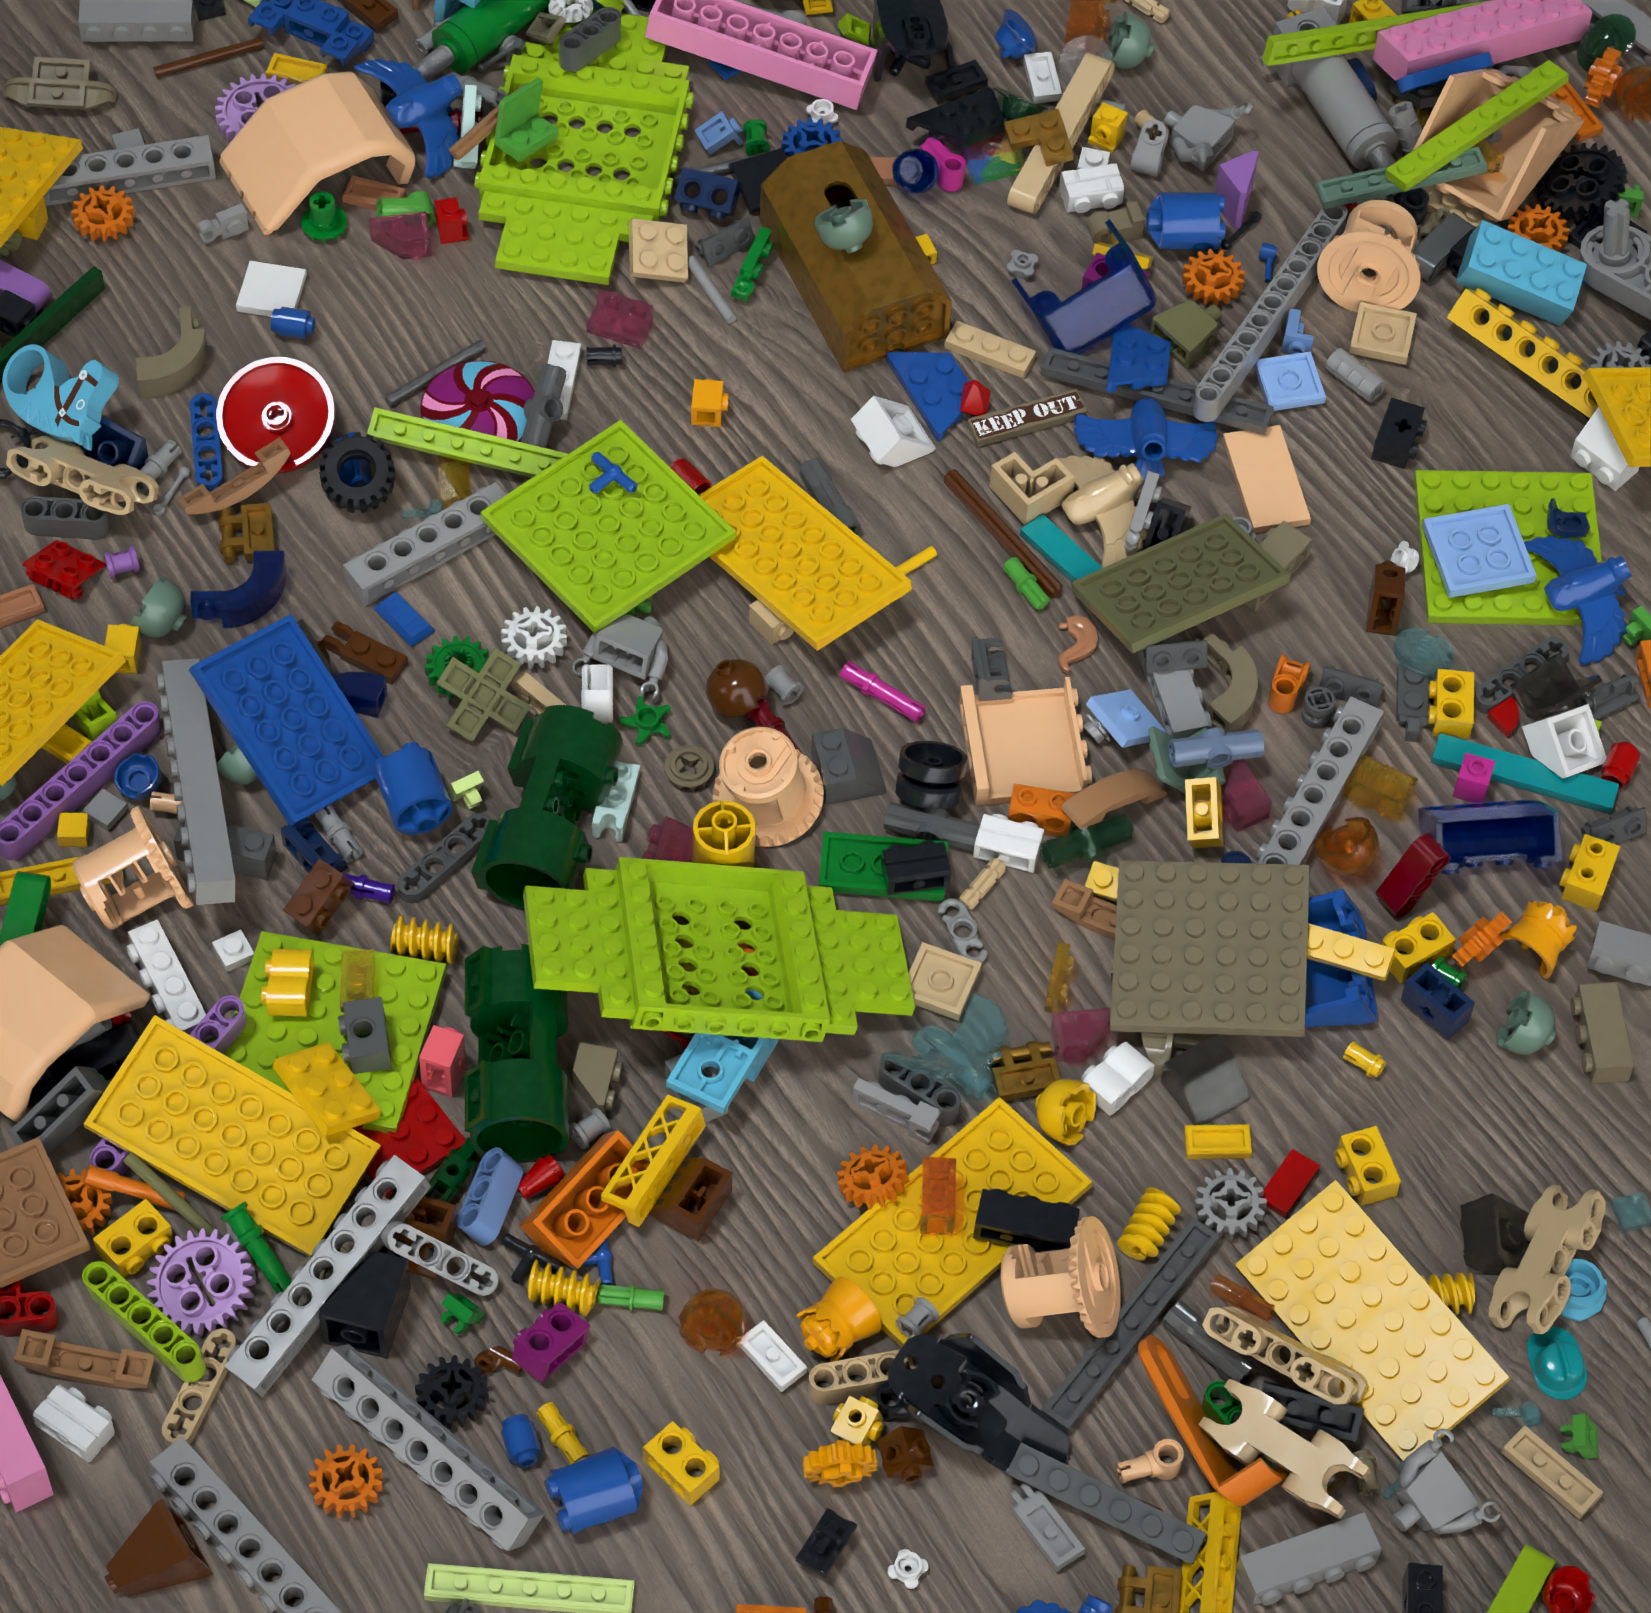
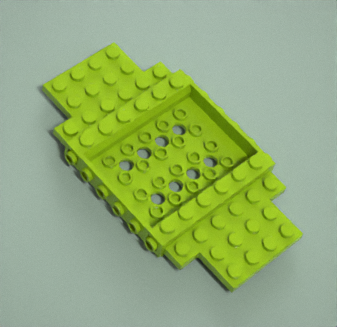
[474,5,694,285]
[523,857,915,1042]

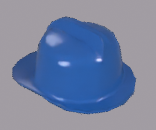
[995,9,1036,60]

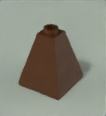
[105,1499,213,1596]

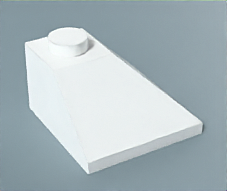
[1522,704,1607,779]

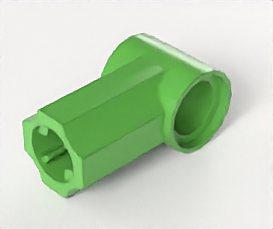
[376,191,436,230]

